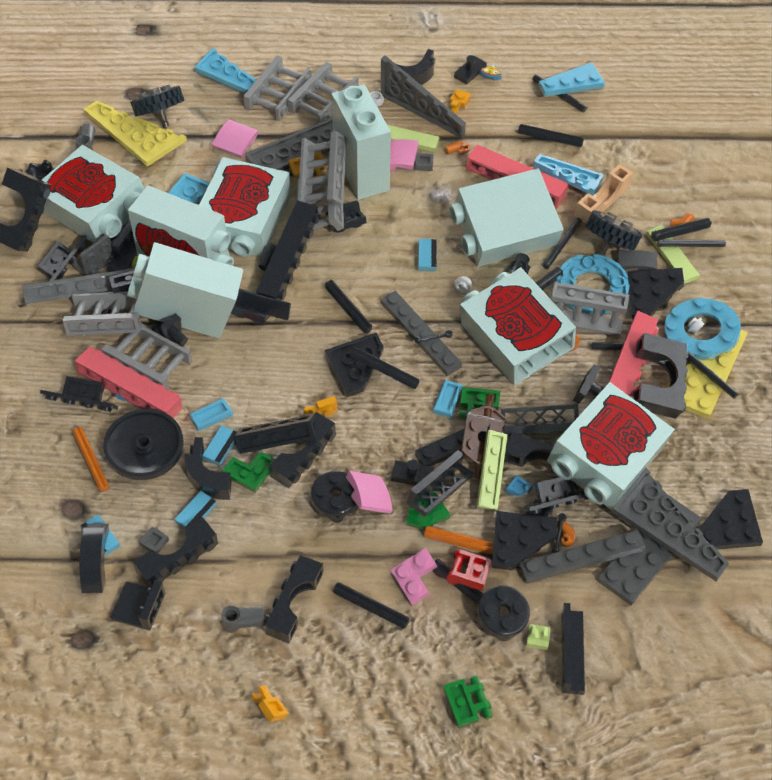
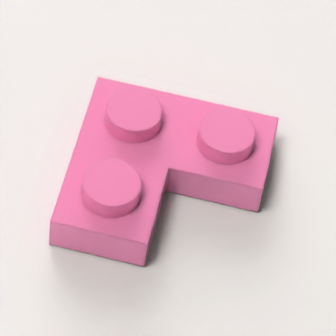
[391,548,437,606]

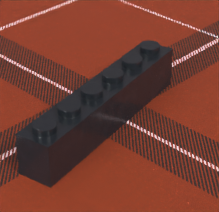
[256,200,320,300]

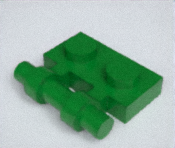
[459,387,500,418]
[443,676,493,728]

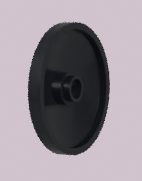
[103,409,184,480]

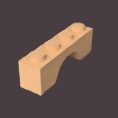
[575,164,633,224]

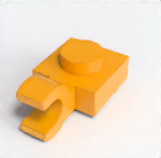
[449,89,471,114]
[304,396,338,417]
[251,685,289,722]

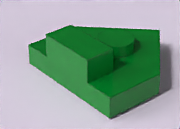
[406,492,451,530]

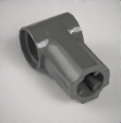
[75,123,95,150]
[222,606,264,633]

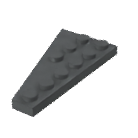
[381,55,466,138]
[612,468,729,582]

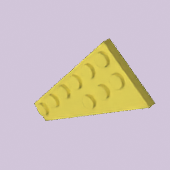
[84,101,187,167]
[663,330,748,420]

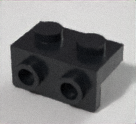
[325,200,367,233]

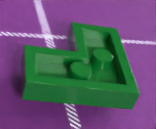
[222,451,275,493]

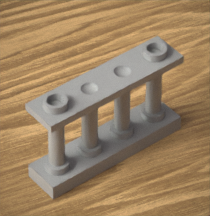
[244,56,311,121]
[288,62,359,123]
[297,131,347,205]
[296,167,344,243]
[551,282,629,336]
[63,291,142,336]
[102,322,192,390]

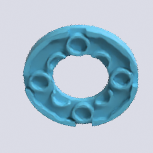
[556,254,630,315]
[665,298,741,360]

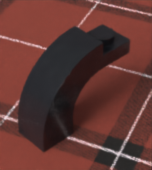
[396,49,436,85]
[184,437,232,500]
[80,522,109,593]

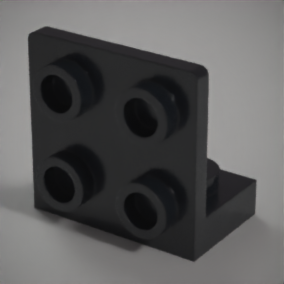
[111,580,166,631]

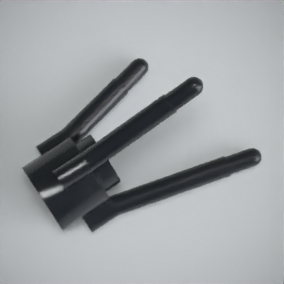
[505,253,531,274]

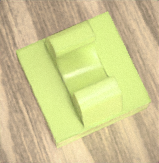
[526,624,551,650]

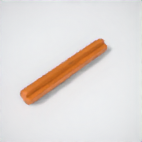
[72,427,109,492]
[424,526,493,555]

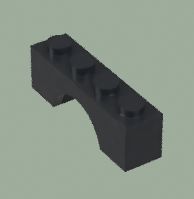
[269,412,336,488]
[504,433,554,467]
[133,517,218,587]
[263,555,324,644]

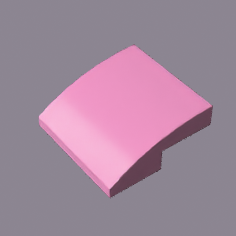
[212,120,259,158]
[390,139,419,172]
[346,471,393,513]

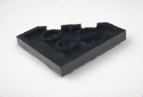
[627,268,684,319]
[325,332,384,397]
[699,489,763,550]
[492,511,557,570]

